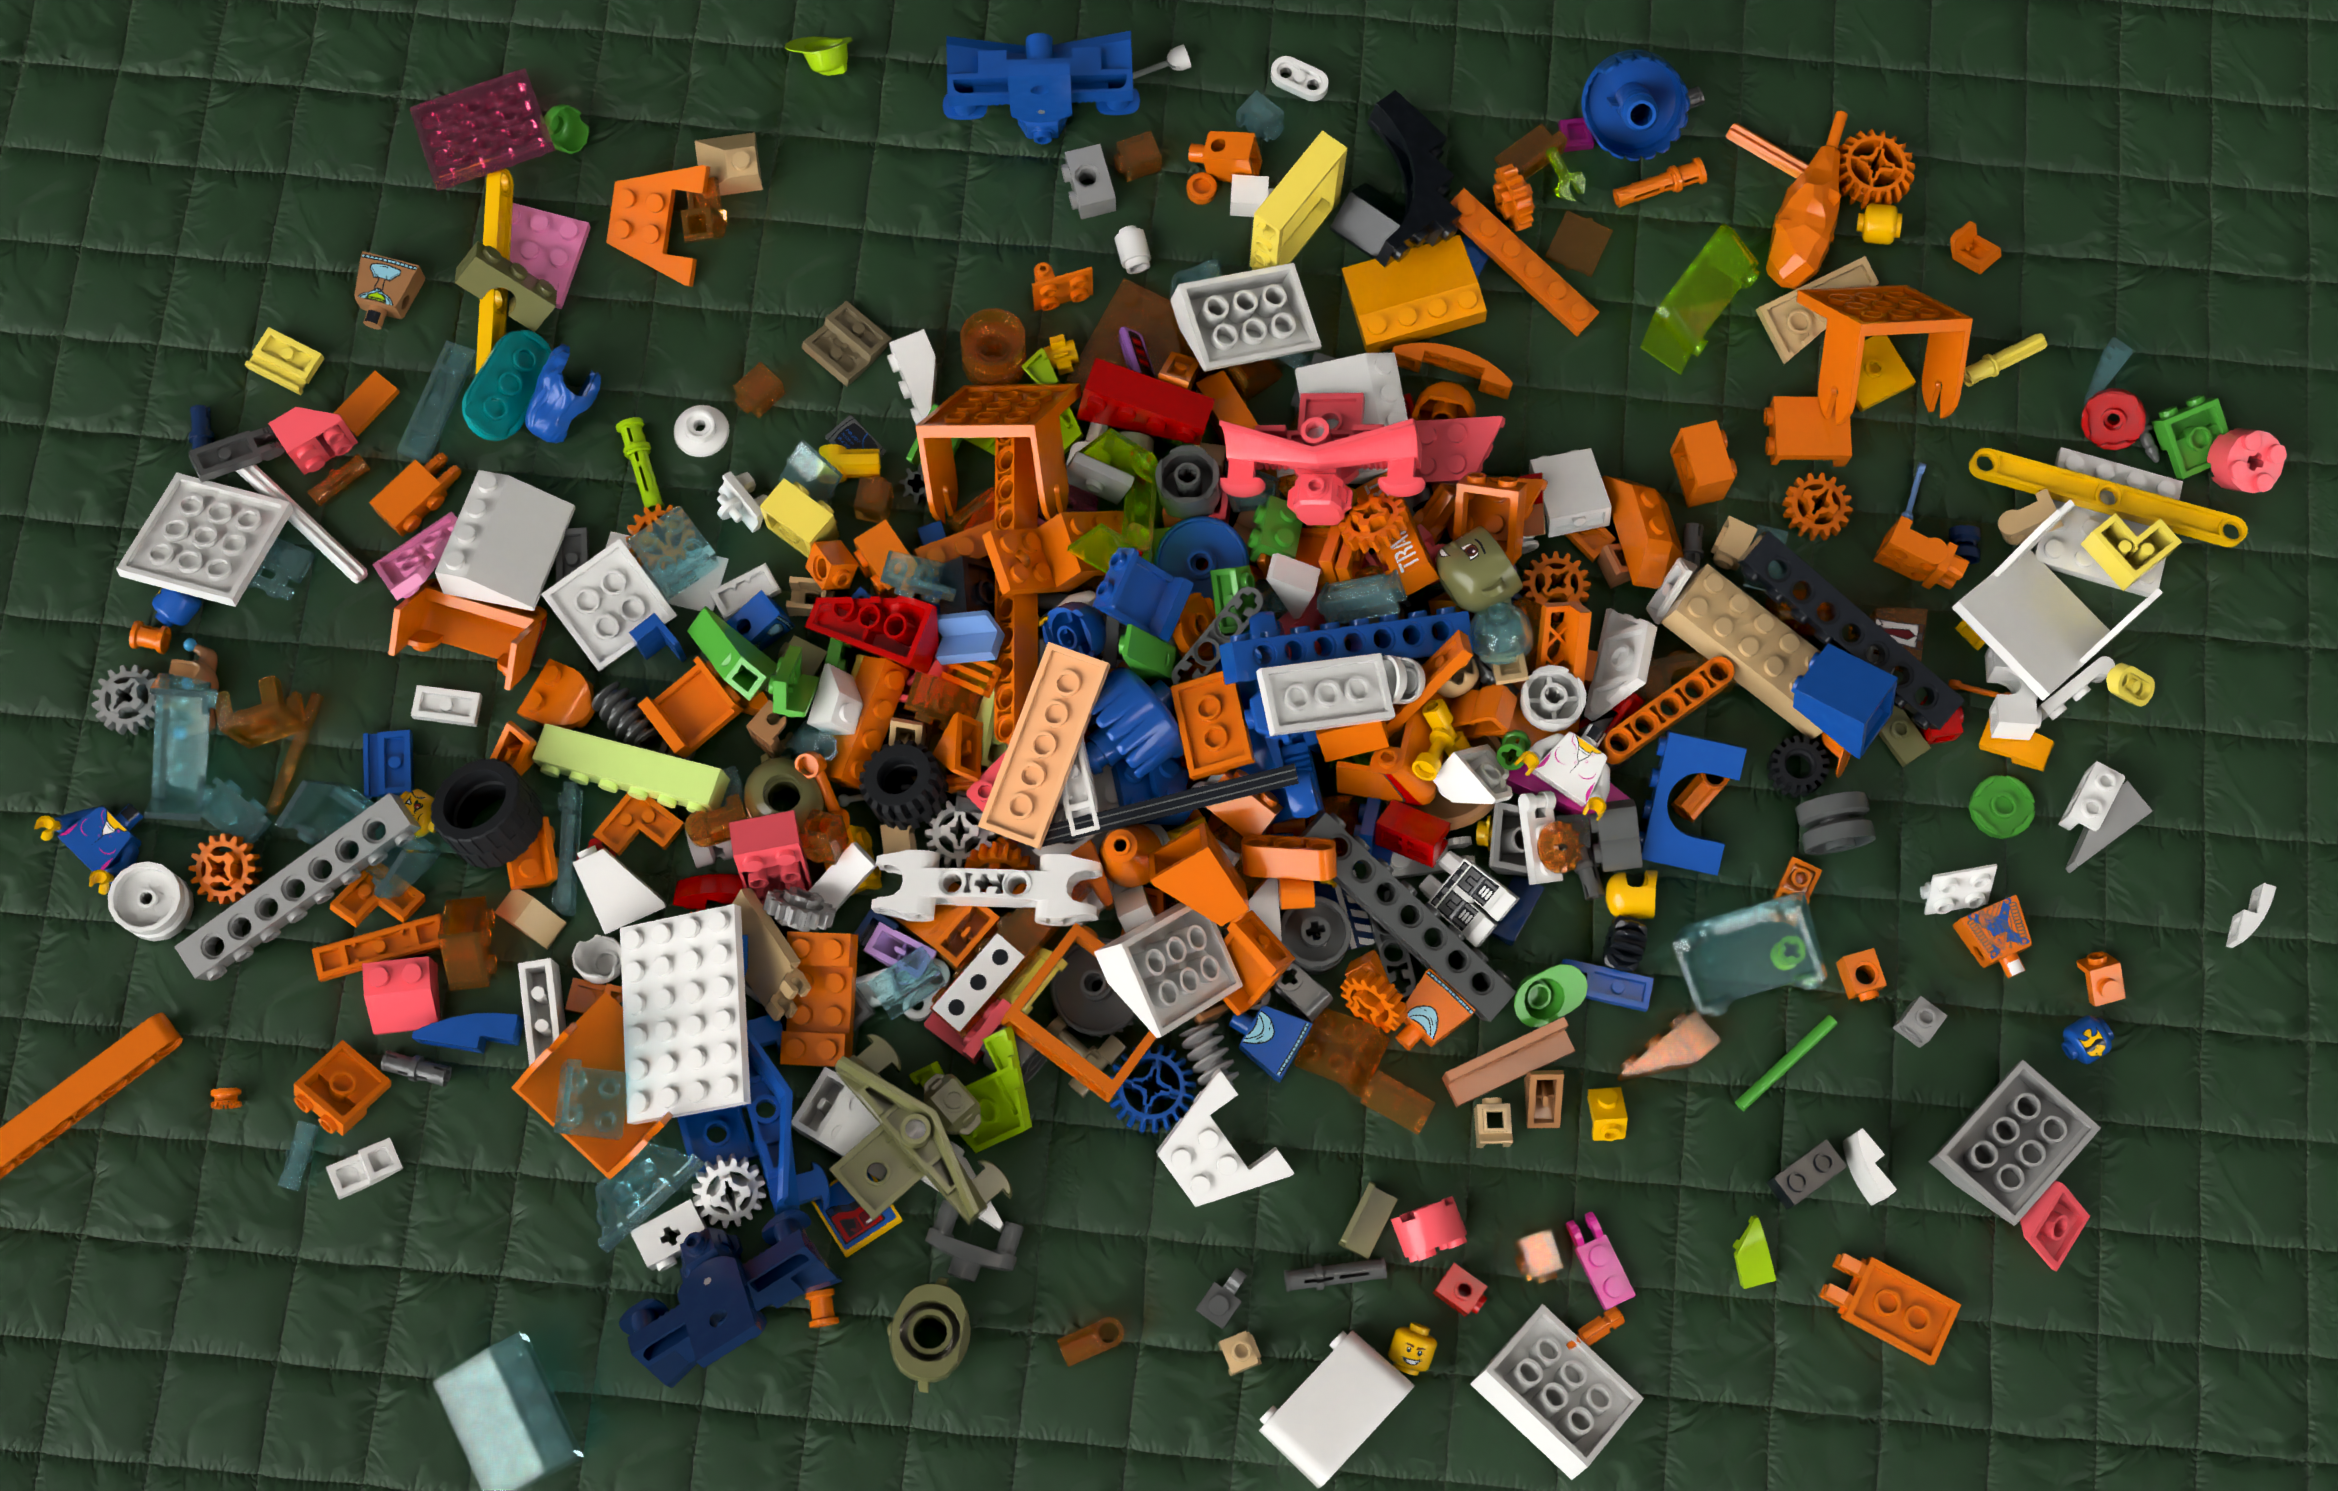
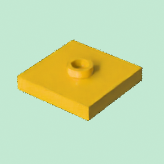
[1855,335,1916,412]

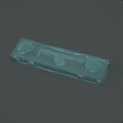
[397,340,477,463]
[552,782,583,916]

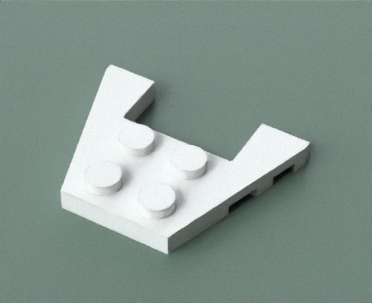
[1156,1068,1294,1207]

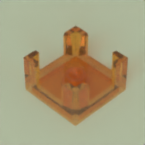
[213,675,308,749]

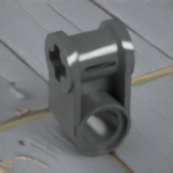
[1272,962,1333,1023]

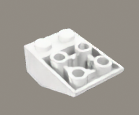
[791,1067,887,1180]

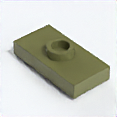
[1878,705,1931,767]

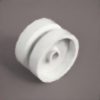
[108,861,194,942]

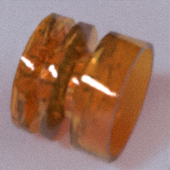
[960,308,1026,385]

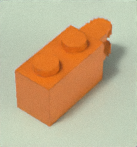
[369,453,462,537]

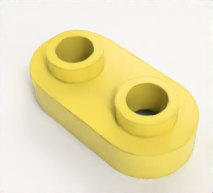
[2106,663,2155,707]

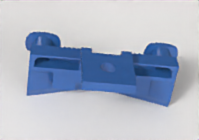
[676,1011,831,1216]

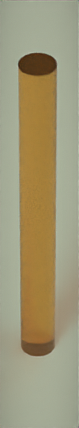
[264,692,324,816]

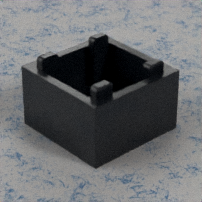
[937,555,995,619]

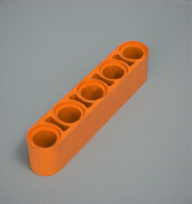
[1599,656,1735,764]

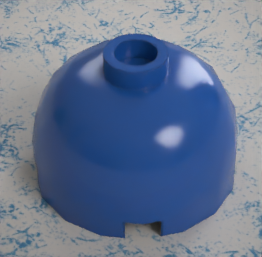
[1042,602,1106,658]

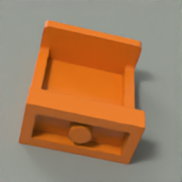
[1764,396,1852,467]
[1257,521,1343,583]
[637,656,745,758]
[1222,910,1296,1016]

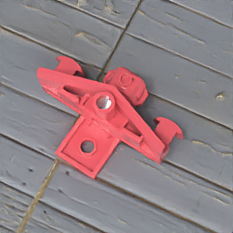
[1219,393,1426,525]

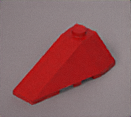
[805,596,939,675]

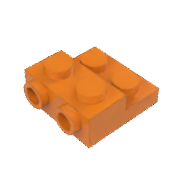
[294,1040,391,1136]

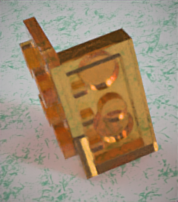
[1294,1008,1390,1098]

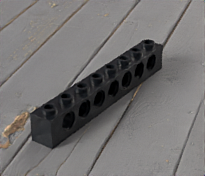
[1737,531,1965,730]

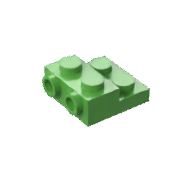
[2151,395,2229,479]

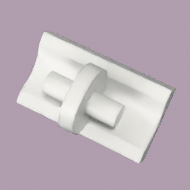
[717,471,768,533]

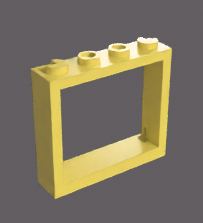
[1250,131,1347,270]

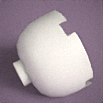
[1520,665,1587,732]

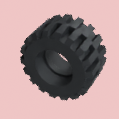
[859,740,949,830]

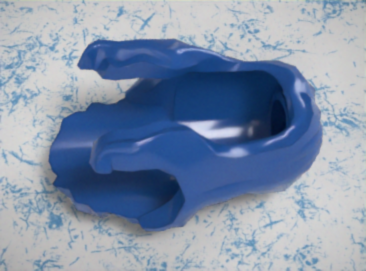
[525,343,601,444]

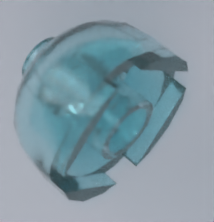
[1469,602,1533,665]

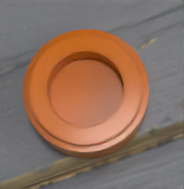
[1186,172,1217,205]

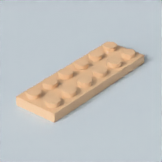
[978,642,1111,850]

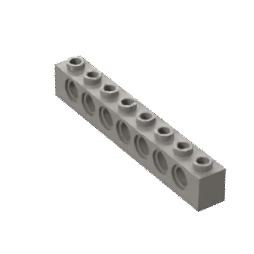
[174,793,421,981]

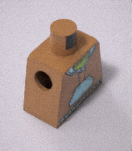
[354,251,425,330]

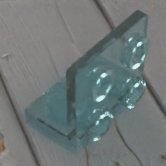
[628,506,719,601]
[554,1058,629,1140]

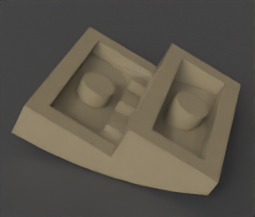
[802,301,892,387]

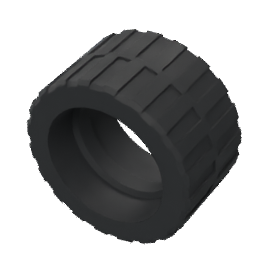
[431,758,544,869]

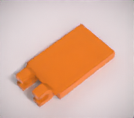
[1818,1253,1961,1365]

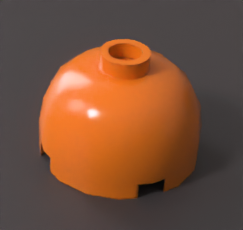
[1412,381,1476,421]

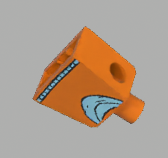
[1395,968,1476,1051]

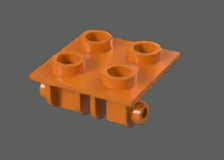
[1032,262,1093,311]

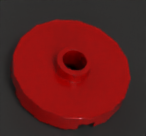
[2081,388,2146,450]

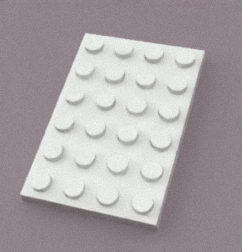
[620,904,751,1125]

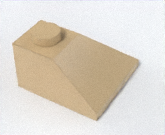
[695,132,763,198]

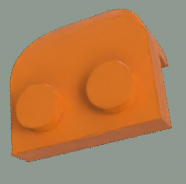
[517,658,595,730]

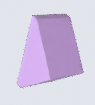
[864,922,937,981]

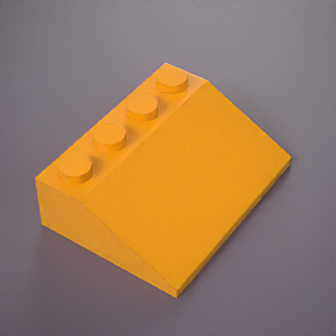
[1341,235,1487,353]

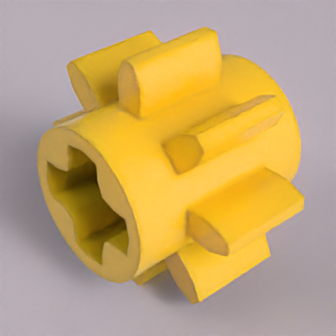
[1043,334,1080,375]

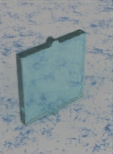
[778,440,843,504]

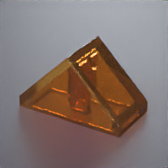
[1226,359,1283,403]

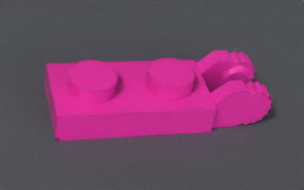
[1566,1212,1636,1311]

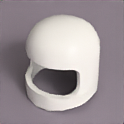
[1382,655,1426,704]

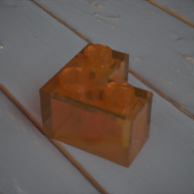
[438,896,497,991]

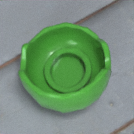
[542,104,589,154]

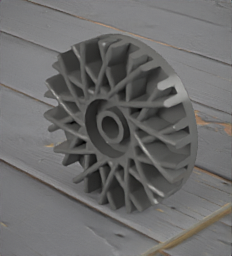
[1050,937,1139,1038]

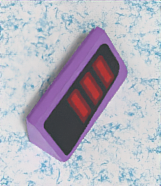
[1119,327,1156,378]

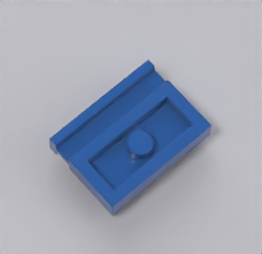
[363,730,414,799]

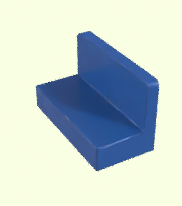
[629,613,687,662]

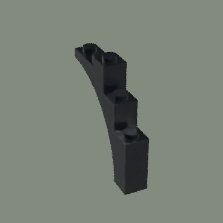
[1367,90,1462,267]

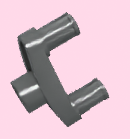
[925,1200,1024,1283]

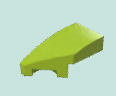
[1733,1215,1776,1289]

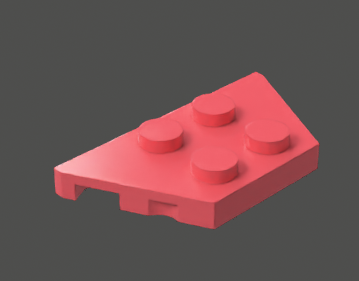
[1415,416,1505,485]

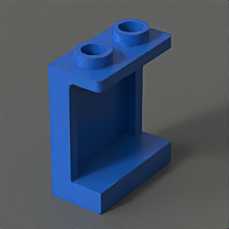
[1092,547,1194,642]

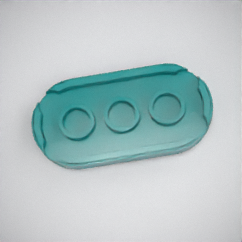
[462,330,552,441]

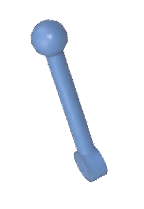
[1901,462,1926,520]

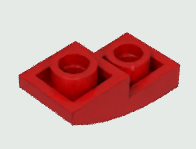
[673,874,743,910]

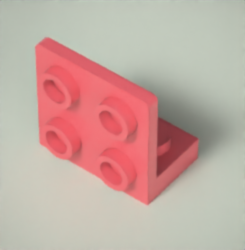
[924,995,1012,1065]

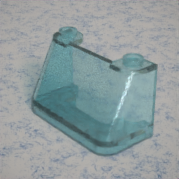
[1672,892,1827,1017]

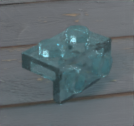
[880,550,957,604]
[195,777,273,844]

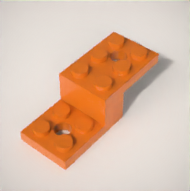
[982,511,1143,595]

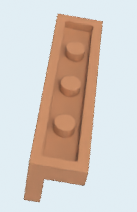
[1442,1017,1576,1108]

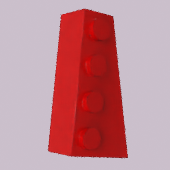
[1076,358,1215,445]

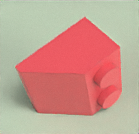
[362,956,441,1035]

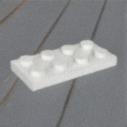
[1256,653,1396,736]

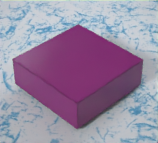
[1558,117,1594,152]

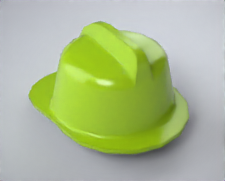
[785,37,853,76]

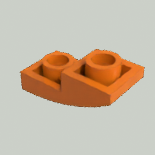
[1766,856,1822,929]

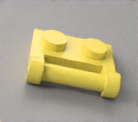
[995,945,1068,1015]

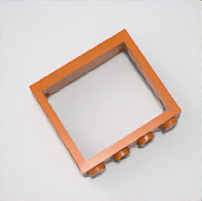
[1001,922,1156,1103]

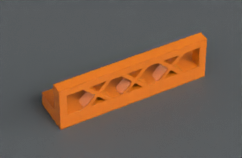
[1535,601,1592,733]

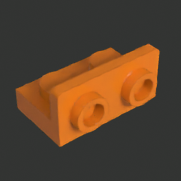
[506,816,561,890]

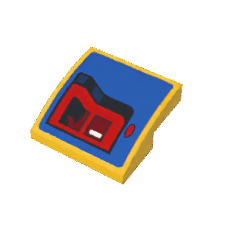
[811,1173,903,1258]

